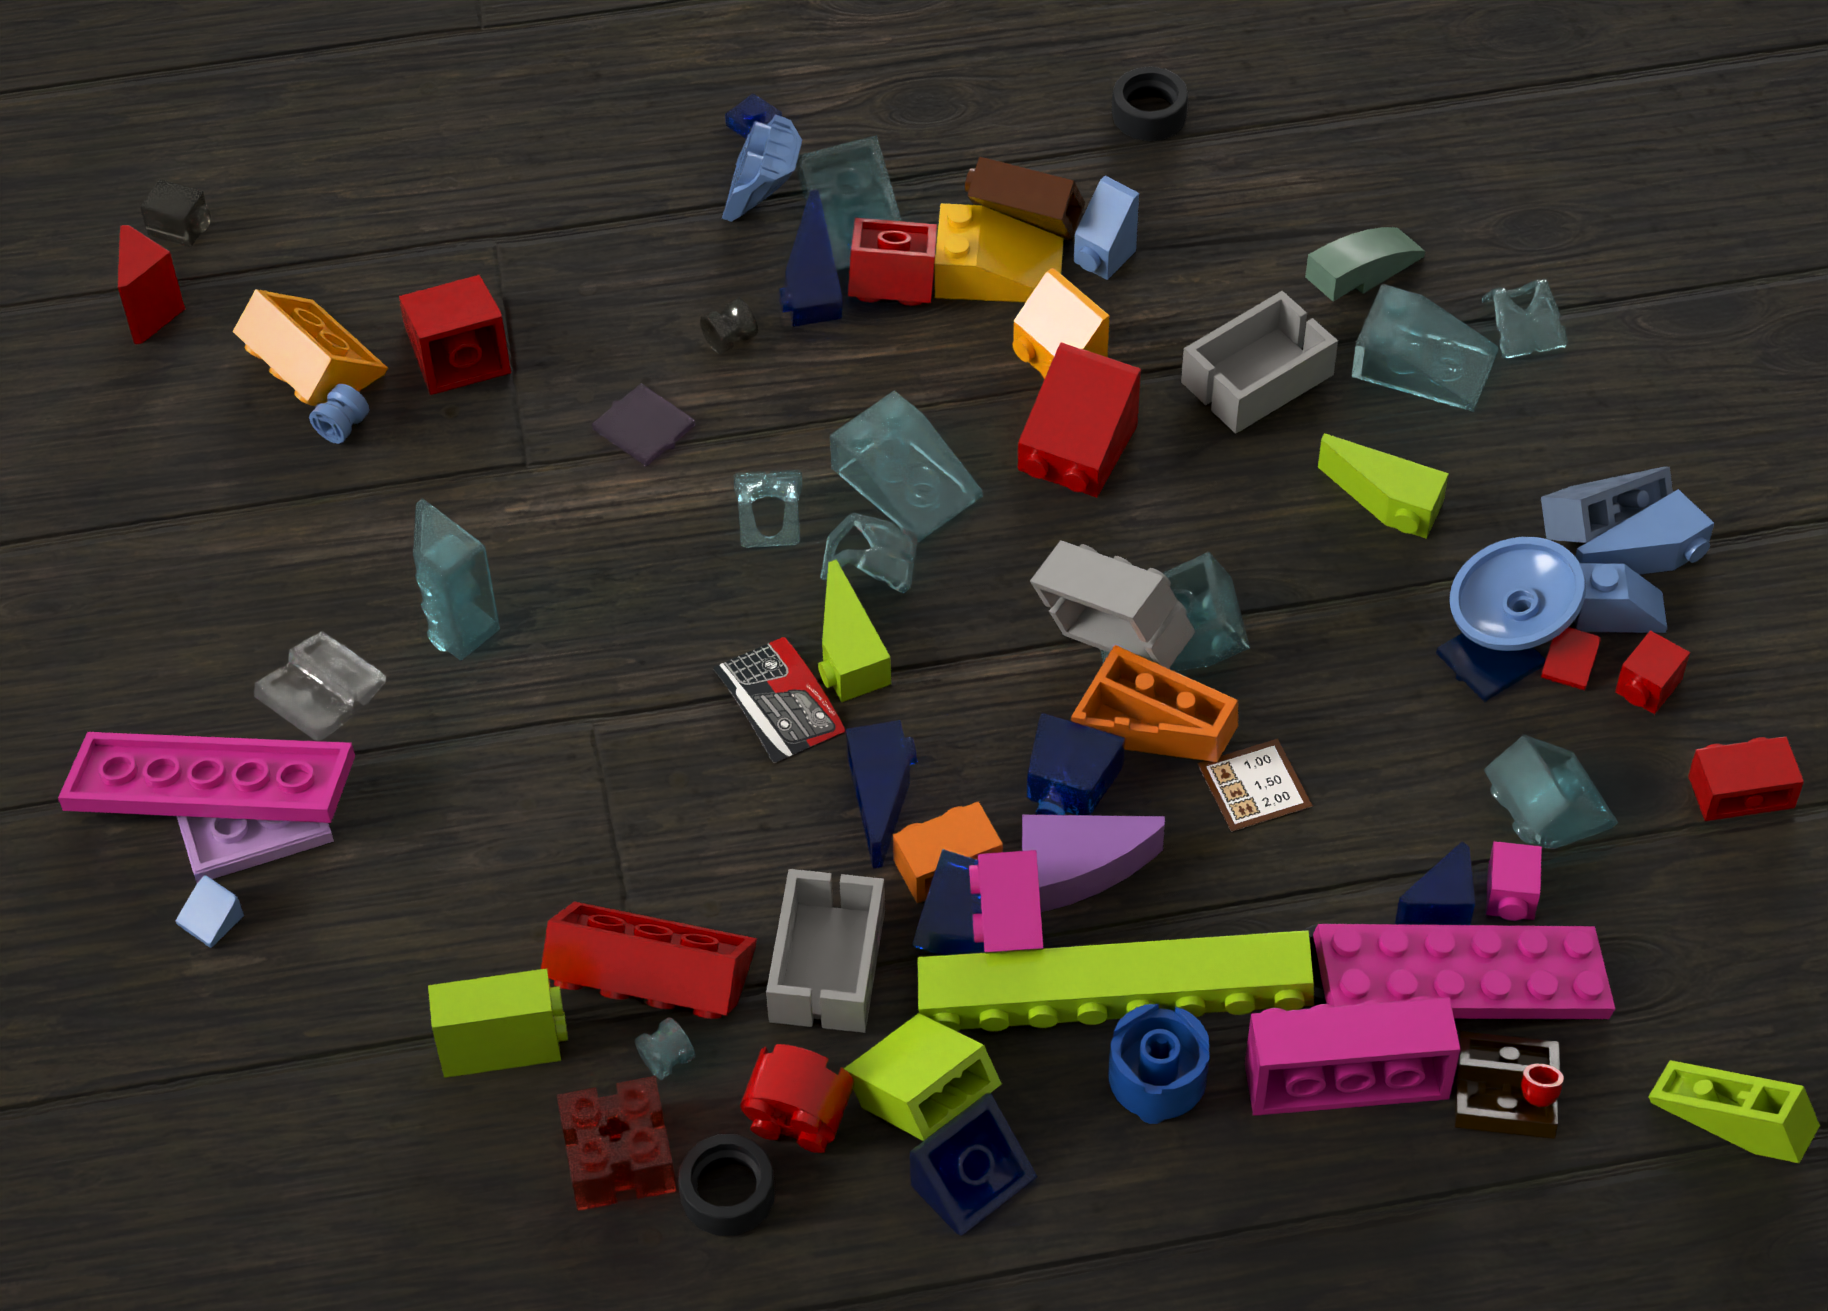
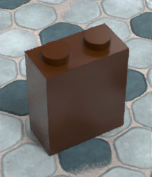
[965,156,1085,241]

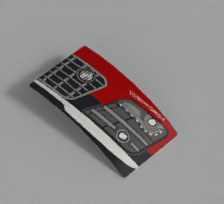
[713,637,845,763]

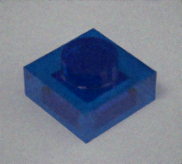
[725,93,782,139]

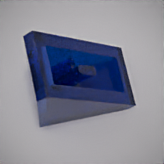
[1395,842,1475,925]

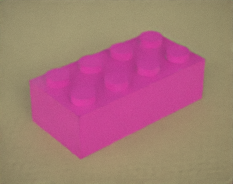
[1245,996,1461,1116]

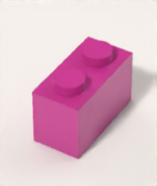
[969,850,1043,952]

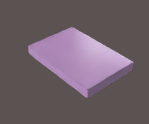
[177,816,334,883]

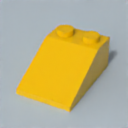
[935,203,1064,303]

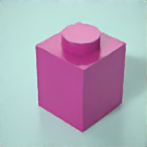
[1486,841,1542,921]

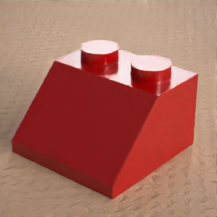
[848,218,937,306]

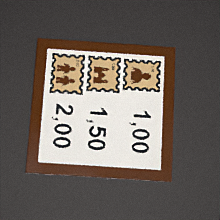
[1197,738,1313,832]

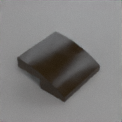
[1455,1031,1560,1139]

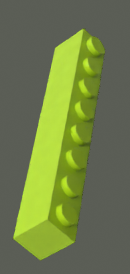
[918,930,1314,1032]

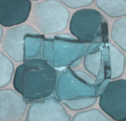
[1482,279,1568,359]
[733,470,803,548]
[820,513,918,593]

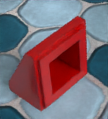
[1541,627,1601,691]

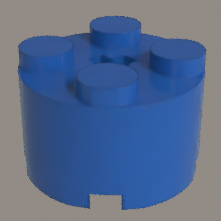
[1108,1004,1210,1124]

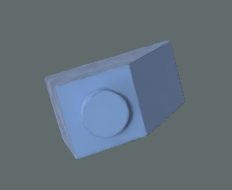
[1074,176,1139,280]
[1574,563,1667,633]

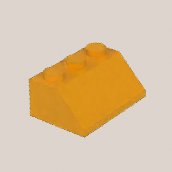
[233,289,388,406]

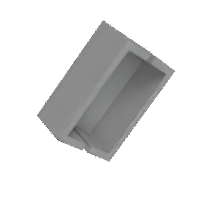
[1181,291,1338,434]
[1030,540,1196,669]
[766,869,885,1033]

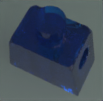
[1027,713,1125,815]

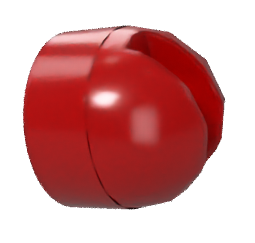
[1521,1064,1564,1107]

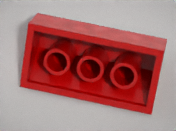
[541,901,757,1019]

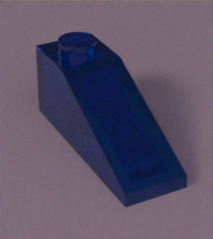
[778,189,843,327]
[846,720,917,869]

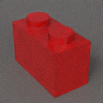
[1688,736,1804,821]

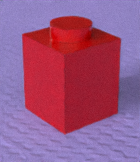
[1615,630,1690,715]

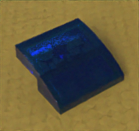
[912,849,1001,956]

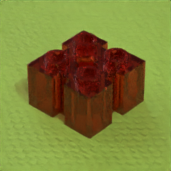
[557,1076,677,1211]

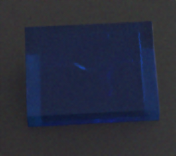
[910,1093,1038,1236]

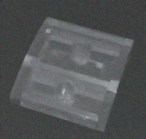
[254,631,386,741]

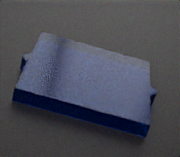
[1436,633,1546,702]

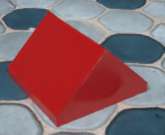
[118,225,185,344]

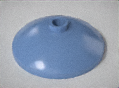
[1450,537,1586,651]

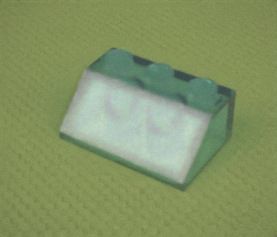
[413,498,500,661]

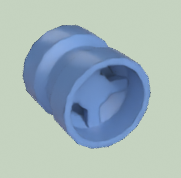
[309,383,369,444]

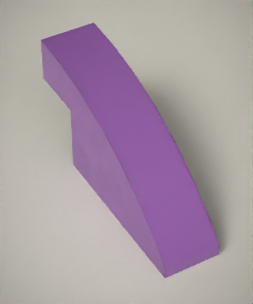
[974,815,1165,914]

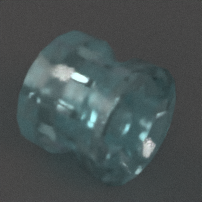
[635,1017,695,1080]

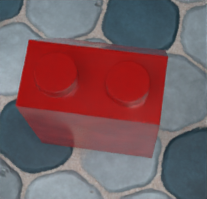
[399,275,511,395]
[1018,342,1141,498]

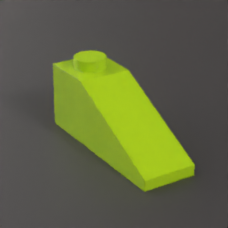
[1318,433,1449,539]
[818,559,891,702]
[1648,1060,1820,1163]

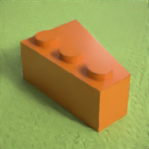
[1071,645,1238,762]

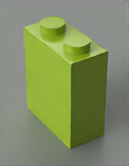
[428,968,568,1078]
[844,1013,1002,1143]

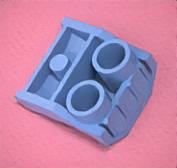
[722,114,802,222]

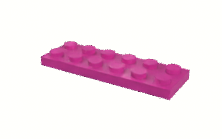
[58,732,355,823]
[1313,924,1615,1019]

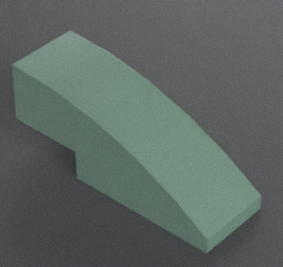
[1305,227,1425,301]

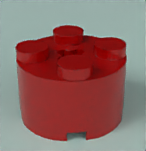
[740,1044,854,1153]

